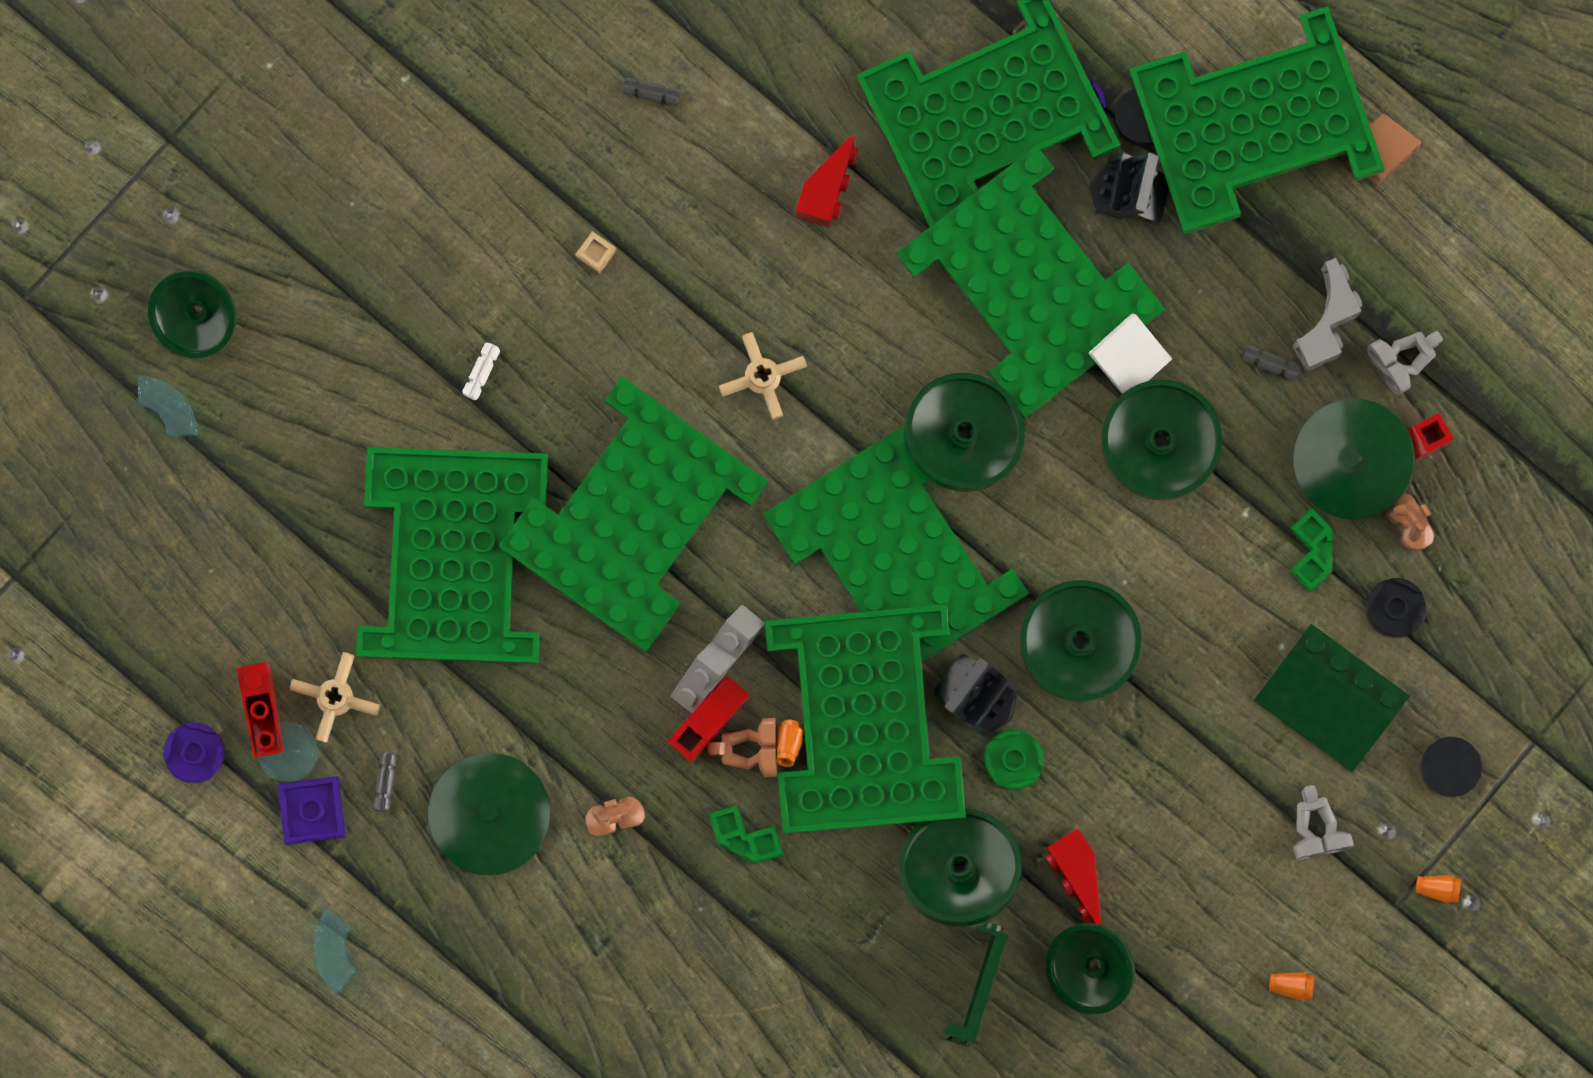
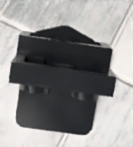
[1089,152,1169,223]
[934,654,1019,737]

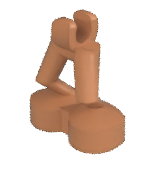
[1386,494,1434,551]
[708,718,778,778]
[586,797,645,837]

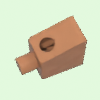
[1367,114,1422,187]

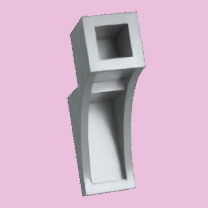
[1293,258,1362,373]
[670,605,765,713]

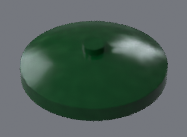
[904,373,1025,492]
[1101,380,1223,500]
[1293,399,1416,519]
[1020,580,1142,702]
[428,753,551,876]
[899,808,1022,927]

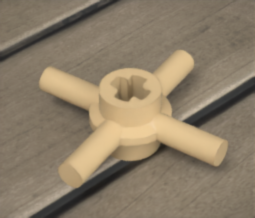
[719,333,807,420]
[290,652,380,743]

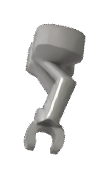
[1367,331,1443,395]
[1293,785,1354,861]

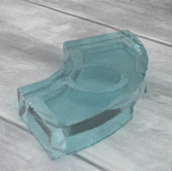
[138,376,198,437]
[314,908,357,995]

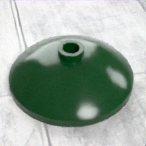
[148,270,237,358]
[1046,923,1135,1014]

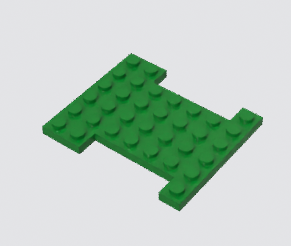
[856,0,1121,227]
[1129,6,1385,235]
[895,145,1165,419]
[498,376,769,653]
[763,425,1029,663]
[356,447,549,664]
[765,604,966,834]

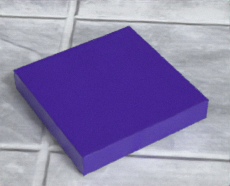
[277,776,346,845]

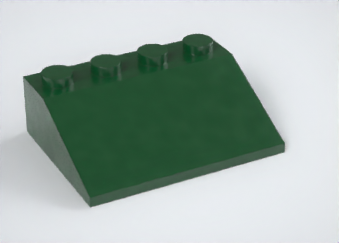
[1254,624,1410,772]

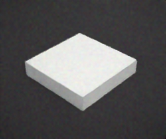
[1088,314,1172,394]

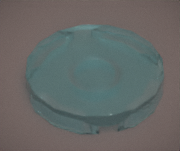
[258,722,319,783]

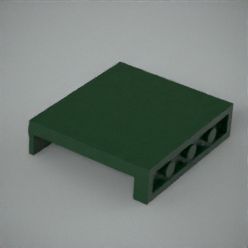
[939,922,1008,1047]

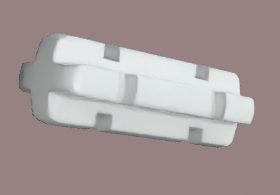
[463,343,500,400]

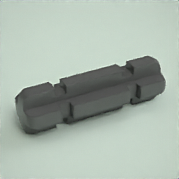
[622,78,681,106]
[1242,345,1301,381]
[373,752,397,812]

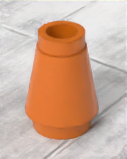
[776,720,805,767]
[1416,875,1461,905]
[1269,972,1315,1002]

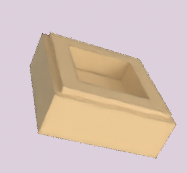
[575,231,617,274]

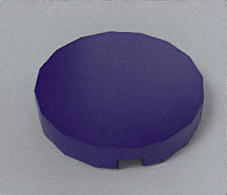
[163,723,225,784]

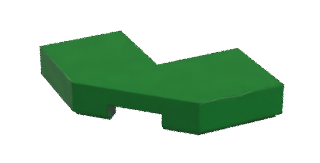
[1289,508,1333,593]
[708,805,784,864]

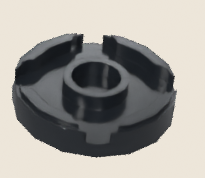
[1114,88,1154,146]
[1365,578,1427,639]
[1420,736,1482,798]

